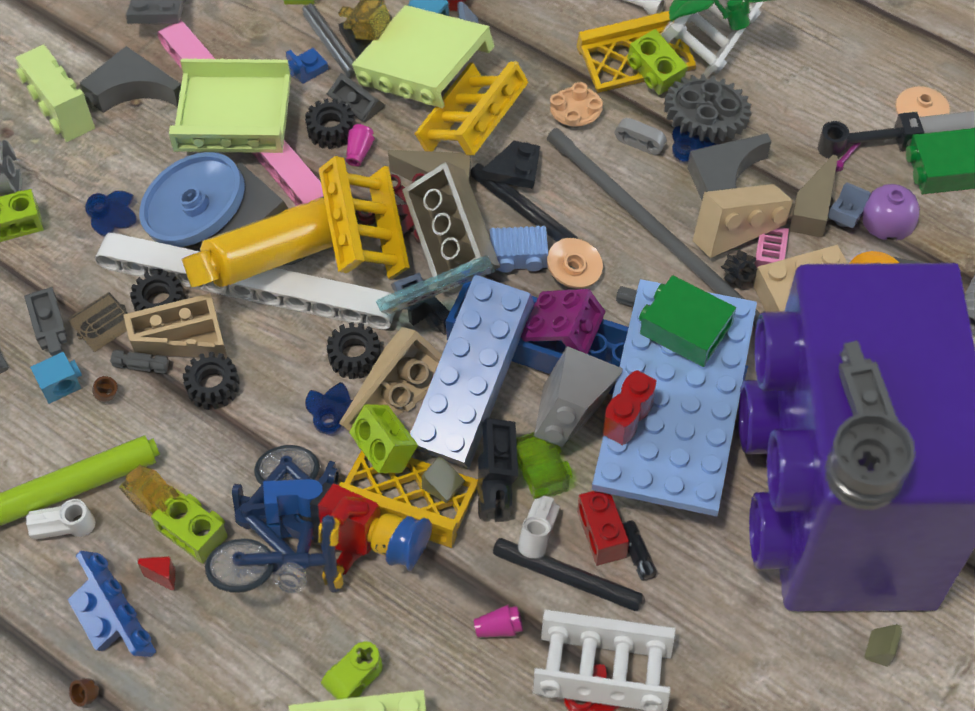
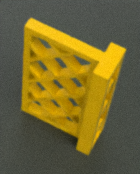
[576,11,696,93]
[339,450,478,548]

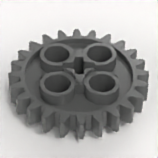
[664,74,752,142]

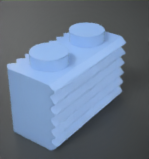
[490,225,548,273]

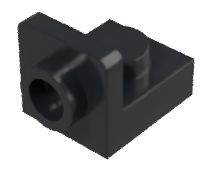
[408,296,450,336]

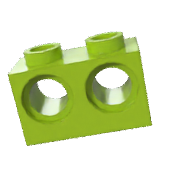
[627,29,688,95]
[0,189,44,242]
[349,404,418,474]
[151,489,228,564]

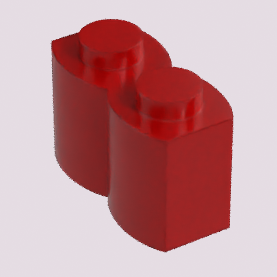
[603,370,656,445]

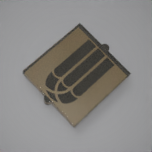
[67,292,127,352]

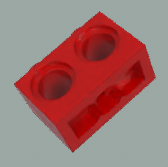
[577,491,629,566]

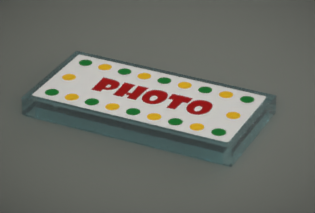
[376,255,495,315]

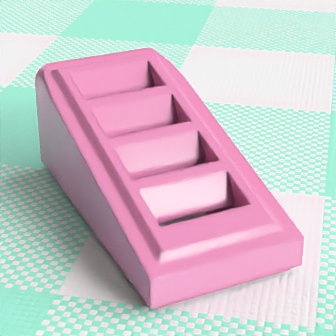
[754,227,789,268]

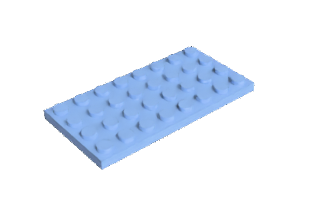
[592,279,757,517]

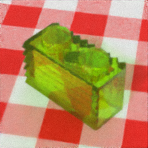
[516,432,573,499]

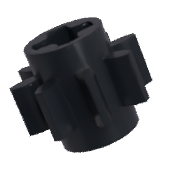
[721,250,757,288]

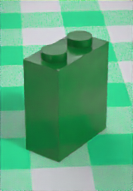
[906,128,975,195]
[639,275,737,367]

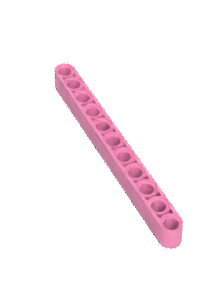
[157,20,323,206]

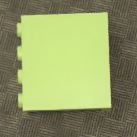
[352,5,495,108]
[169,58,291,153]

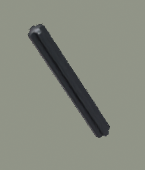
[471,163,578,241]
[493,538,643,611]

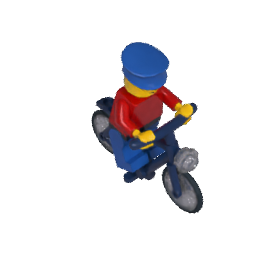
[205,445,432,593]

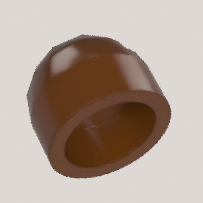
[92,376,118,403]
[69,678,99,707]

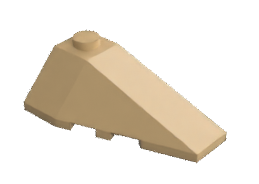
[339,327,442,431]

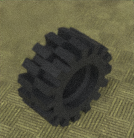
[305,98,355,149]
[130,270,186,311]
[327,322,381,379]
[183,352,240,410]

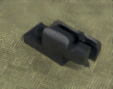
[477,418,518,522]

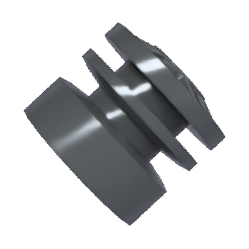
[825,412,915,510]

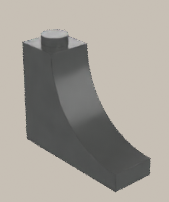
[80,46,181,113]
[687,133,771,200]
[218,162,289,234]

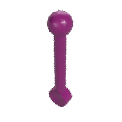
[836,142,862,172]

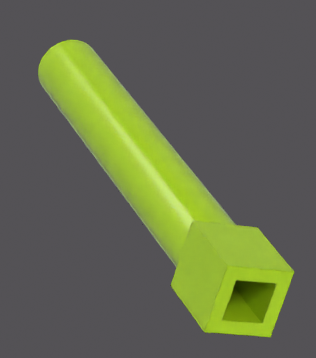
[0,435,160,526]

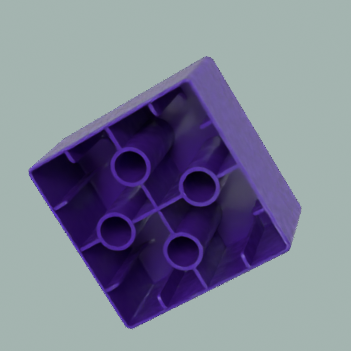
[738,263,975,612]

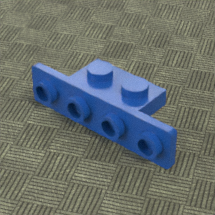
[68,551,156,657]

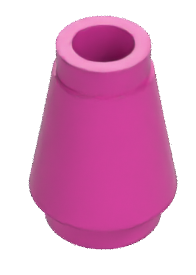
[345,124,375,167]
[474,604,523,638]

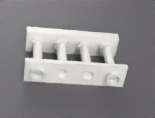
[661,0,763,78]
[533,610,675,711]

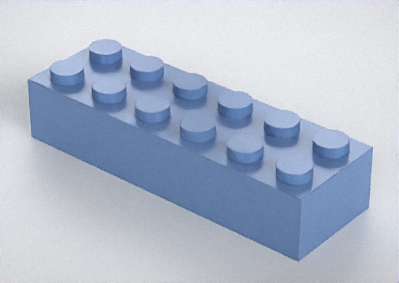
[410,274,534,469]

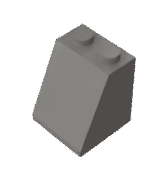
[534,346,623,447]

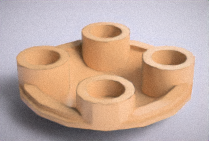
[550,82,603,126]

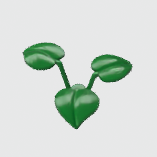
[669,0,773,30]

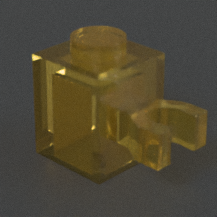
[338,0,391,40]
[119,465,179,516]

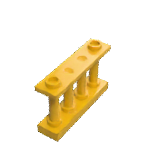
[414,62,529,155]
[318,156,410,279]

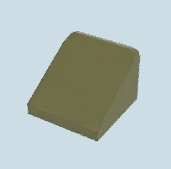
[422,456,465,503]
[865,624,902,667]

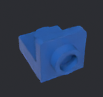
[286,48,329,84]

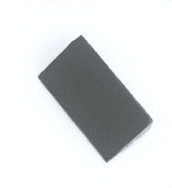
[327,73,385,123]

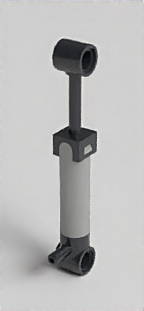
[818,111,975,159]

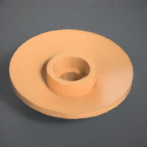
[896,86,950,117]
[547,238,603,289]

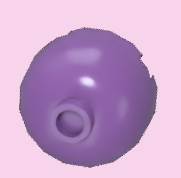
[862,184,920,240]

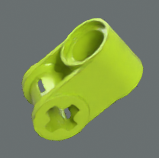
[321,641,383,700]

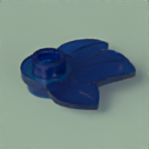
[672,126,719,162]
[85,191,137,236]
[305,382,353,434]

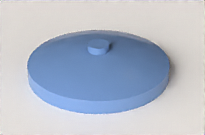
[139,152,245,247]

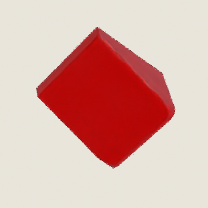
[138,556,176,591]

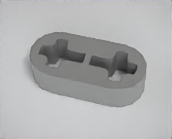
[615,118,667,155]

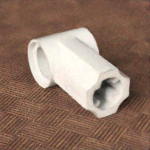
[518,495,560,559]
[26,499,96,540]

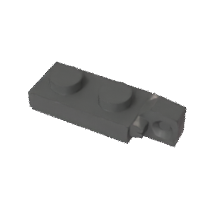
[24,287,68,357]
[838,341,898,421]

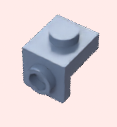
[828,183,871,228]

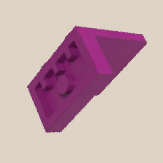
[521,289,606,354]

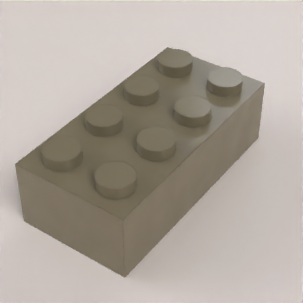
[402,161,500,294]

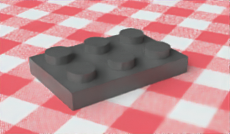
[126,0,186,24]

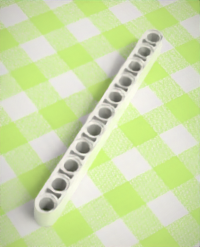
[95,233,399,330]

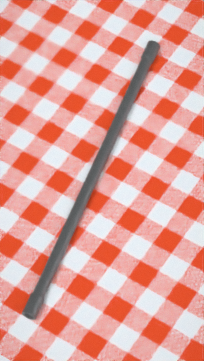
[547,128,760,328]

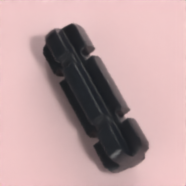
[622,520,656,580]

